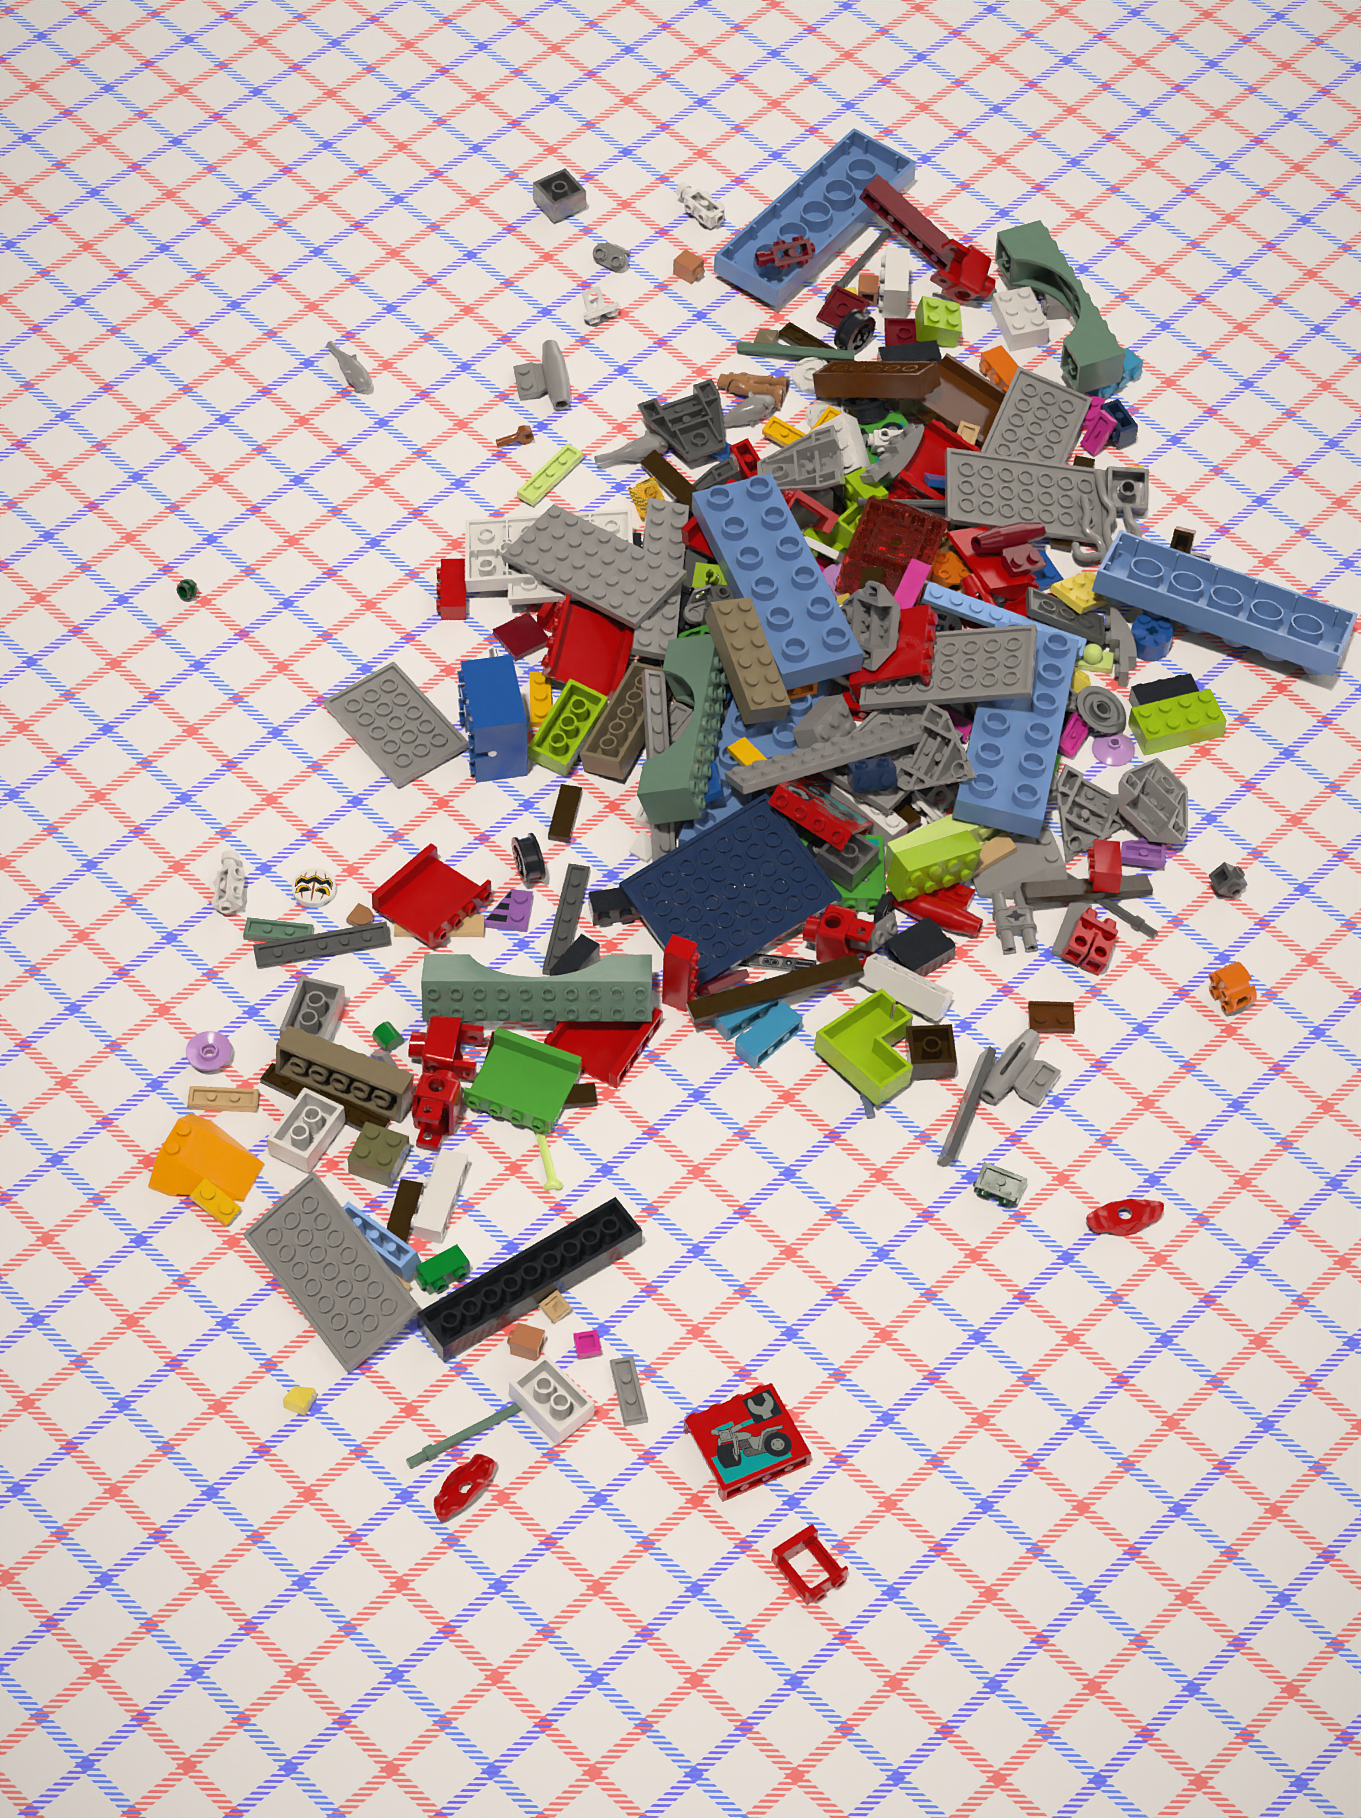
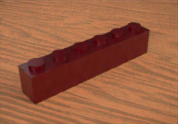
[859,175,953,273]

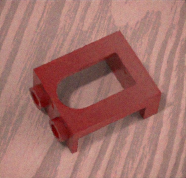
[782,488,839,534]
[771,1524,848,1605]

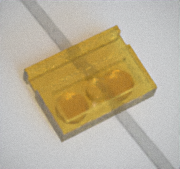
[628,476,666,522]

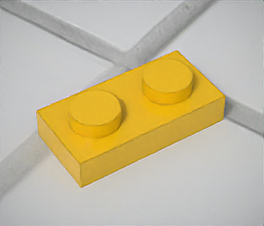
[189,1178,242,1227]

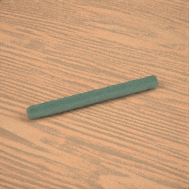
[737,341,855,361]

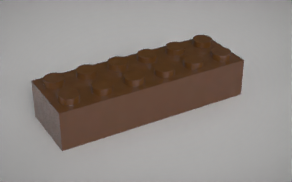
[812,361,941,401]

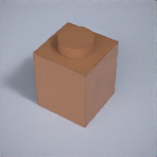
[673,249,705,285]
[858,274,879,306]
[507,1322,545,1361]

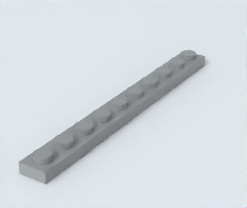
[641,669,675,862]

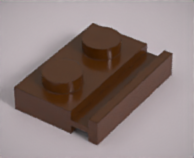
[1028,1001,1075,1034]

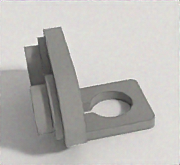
[592,241,632,271]
[683,584,711,624]

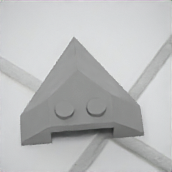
[840,581,901,671]
[896,703,977,791]
[1056,764,1130,862]

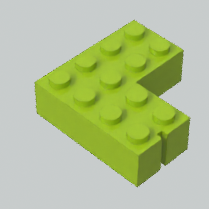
[813,988,913,1106]

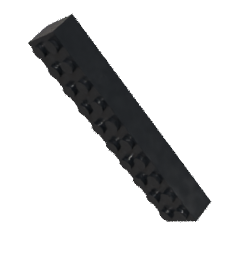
[416,1196,643,1362]

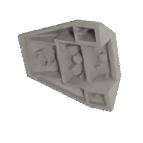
[757,425,846,492]
[1118,758,1188,844]
[971,827,1068,900]

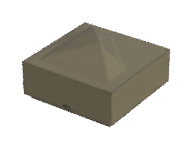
[754,328,779,344]

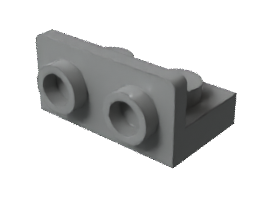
[850,912,898,952]

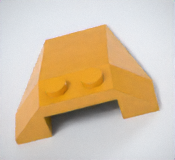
[148,1113,265,1202]

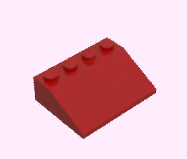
[946,526,1040,601]

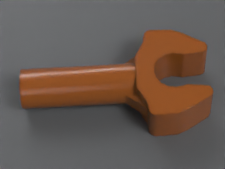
[495,425,534,447]

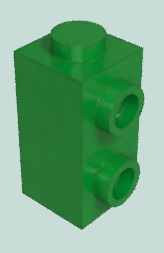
[415,1244,470,1295]

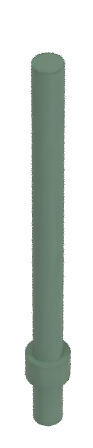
[405,1403,522,1468]

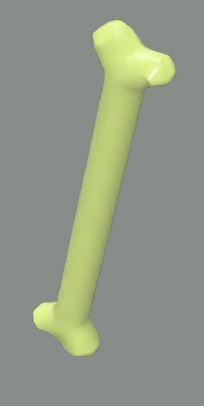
[535,1131,563,1191]

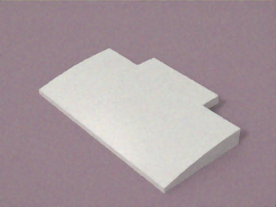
[465,508,633,605]

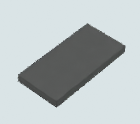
[1025,587,1106,646]

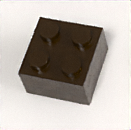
[905,1024,957,1079]

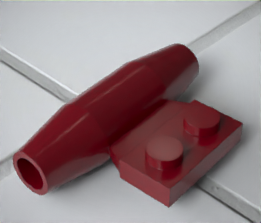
[971,522,1046,577]

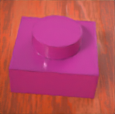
[573,1330,601,1359]

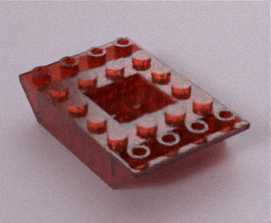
[835,494,953,607]

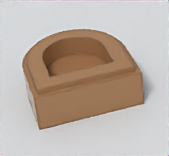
[346,903,373,927]

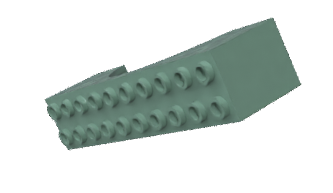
[995,220,1126,393]
[637,634,729,825]
[421,954,652,1021]

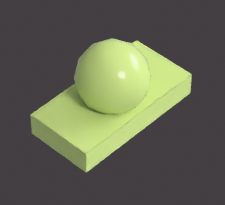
[1074,644,1114,674]

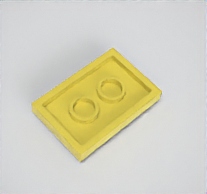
[1049,571,1109,614]

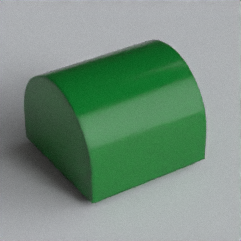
[372,1021,404,1052]

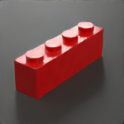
[662,934,700,1013]

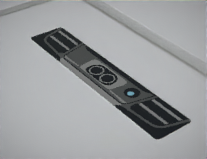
[736,953,817,972]

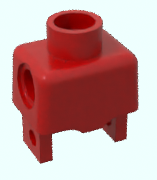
[930,238,996,304]
[802,904,876,967]
[408,1016,485,1081]
[412,1070,461,1151]

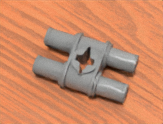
[991,889,1038,954]

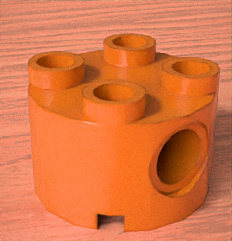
[931,552,974,592]
[1208,961,1257,1015]

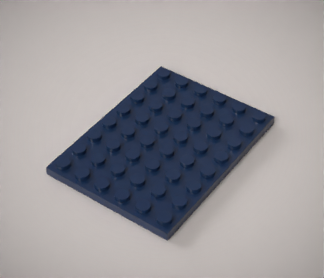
[619,793,843,987]

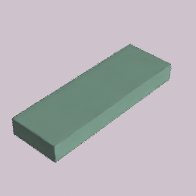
[243,917,314,942]

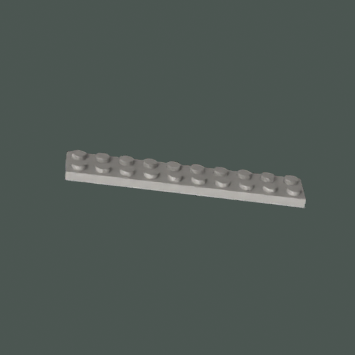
[631,498,689,660]
[725,714,927,794]

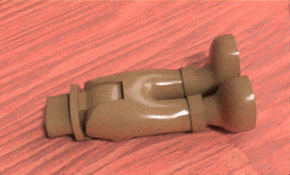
[717,372,790,410]

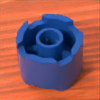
[1131,613,1173,662]

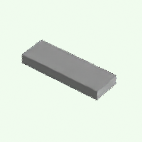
[1051,900,1092,958]
[609,1356,648,1427]

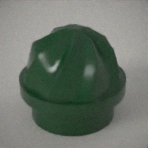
[176,579,199,600]

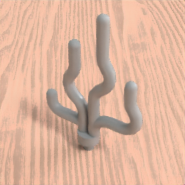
[1071,469,1142,563]

